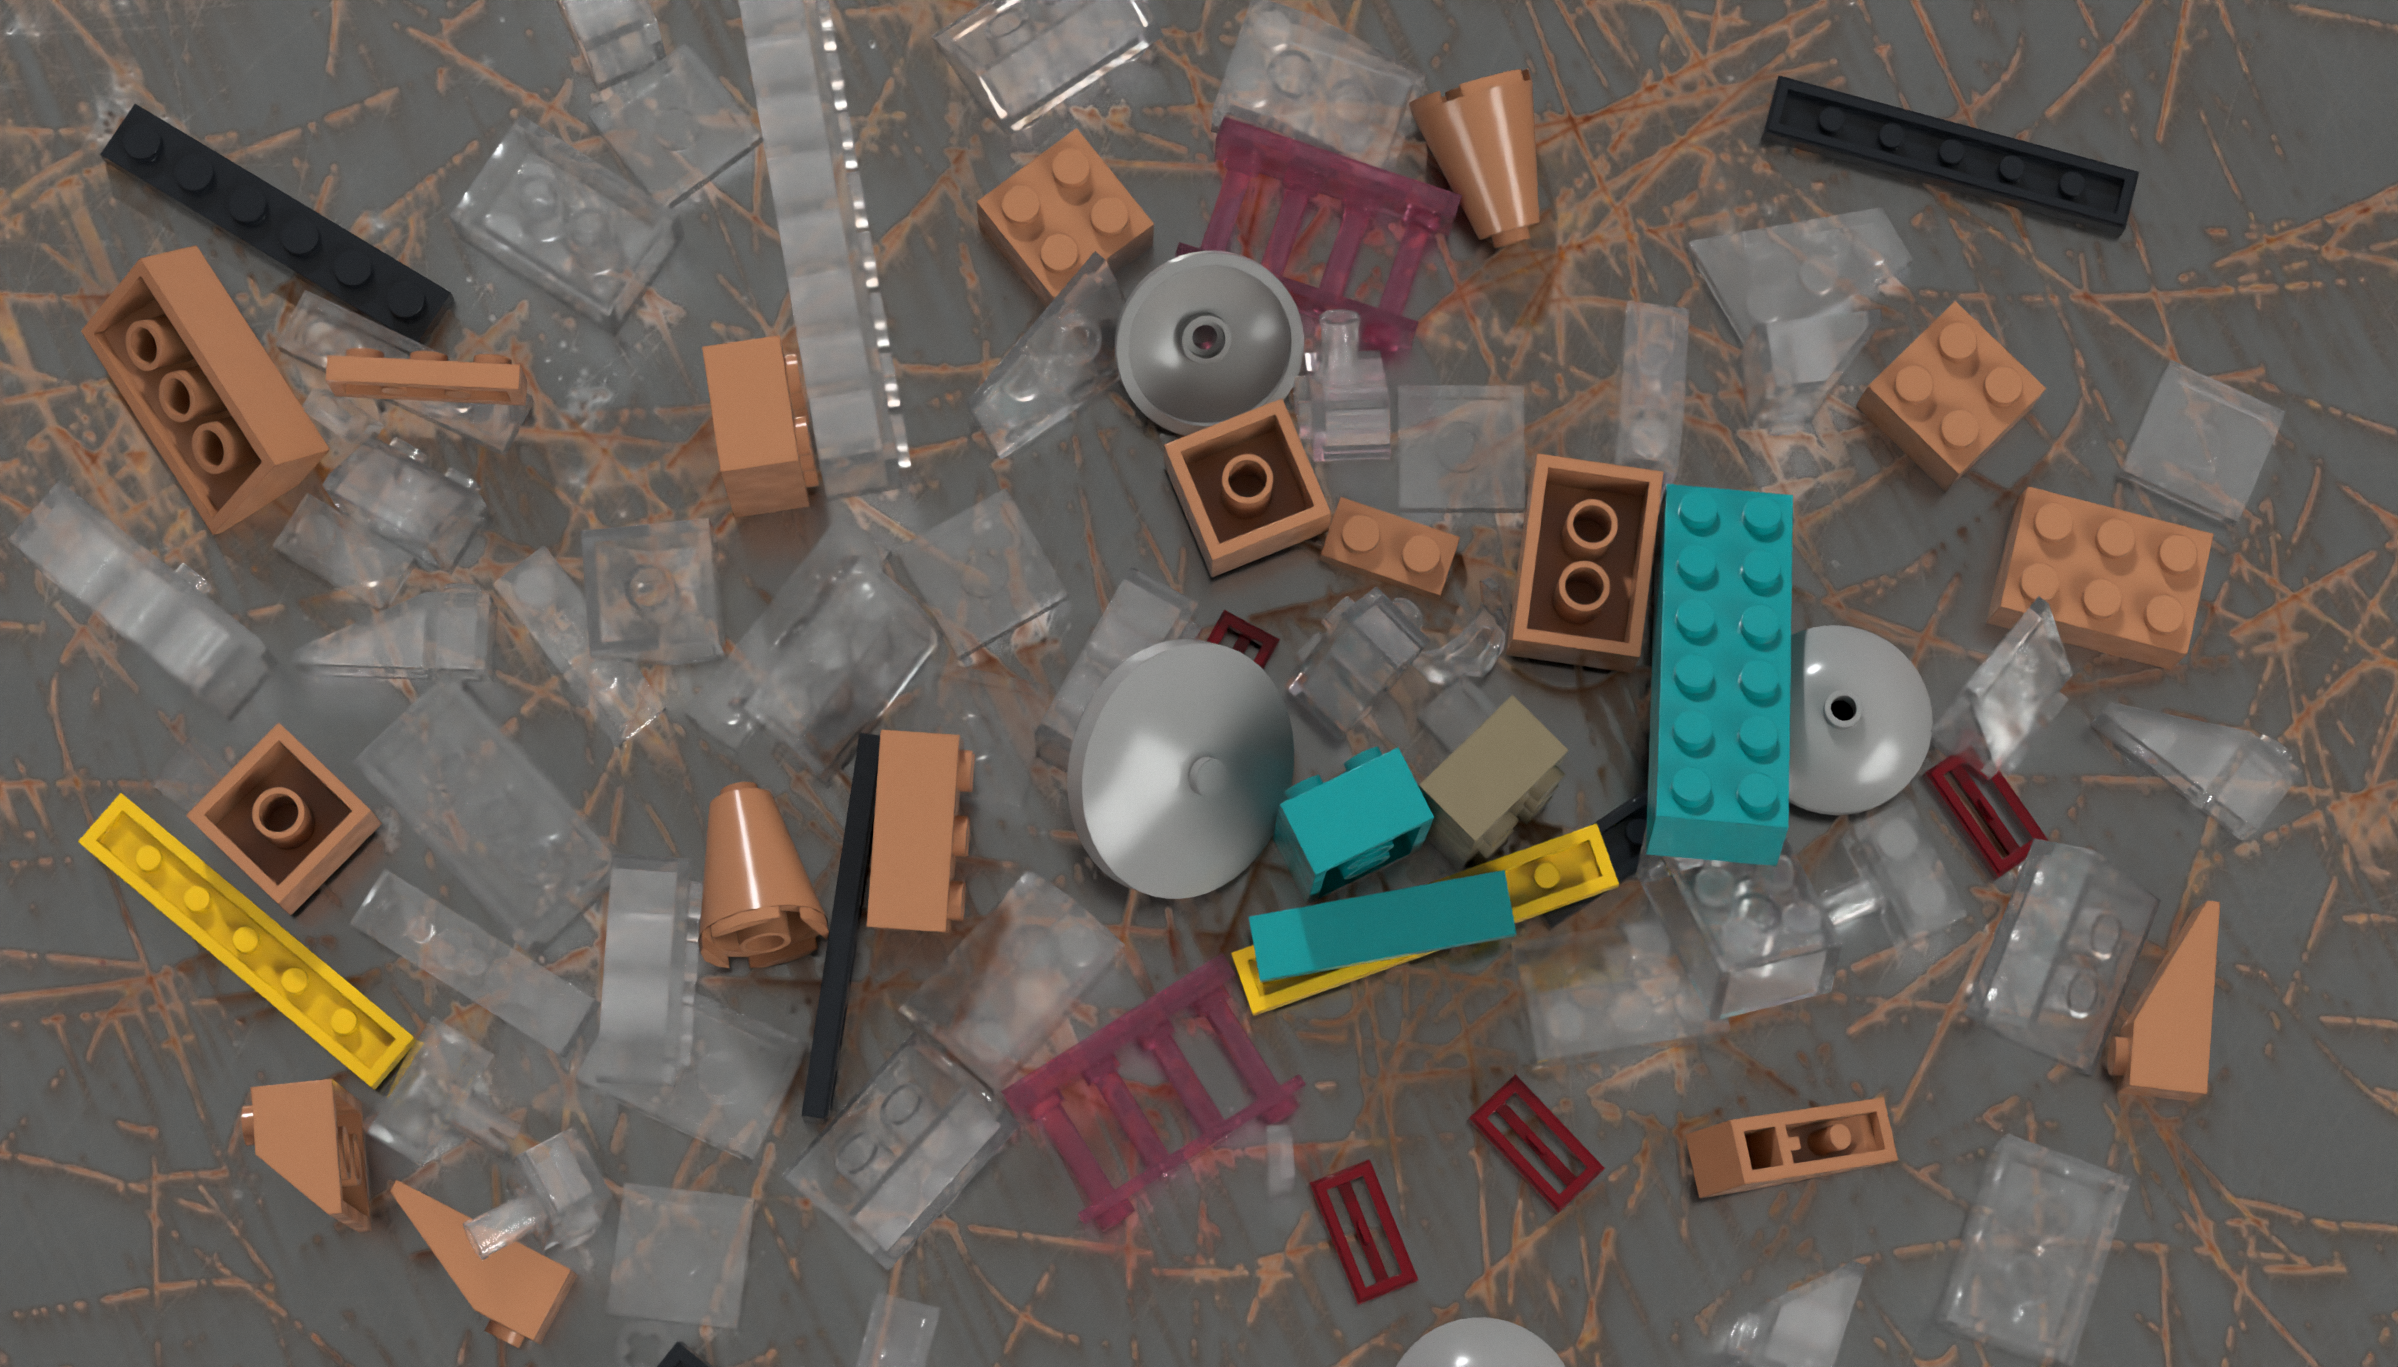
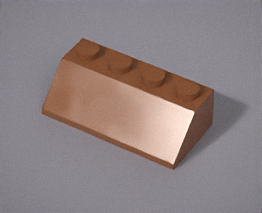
[81,245,330,535]

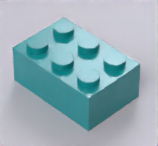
[1272,746,1434,906]

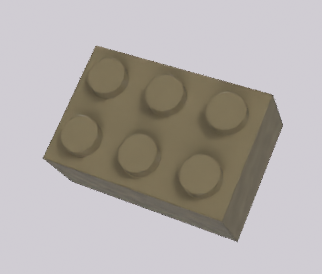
[1419,694,1569,872]

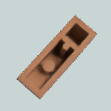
[2108,901,2220,1101]
[1685,1097,1898,1198]
[390,1180,578,1348]

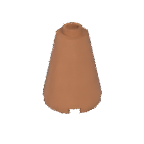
[1409,68,1539,248]
[698,782,829,968]

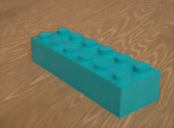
[1646,484,1793,866]

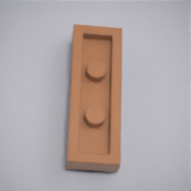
[325,348,527,406]

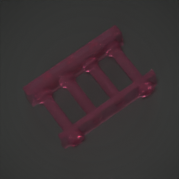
[1175,117,1462,351]
[1001,953,1306,1232]

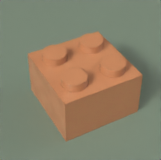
[977,128,1154,319]
[1856,301,2047,492]
[1164,398,1331,577]
[186,722,382,916]

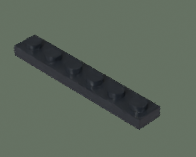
[100,104,454,351]

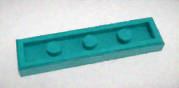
[1249,870,1517,983]

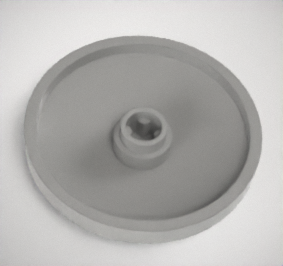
[1067,639,1294,899]

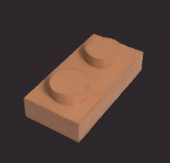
[1319,497,1460,601]

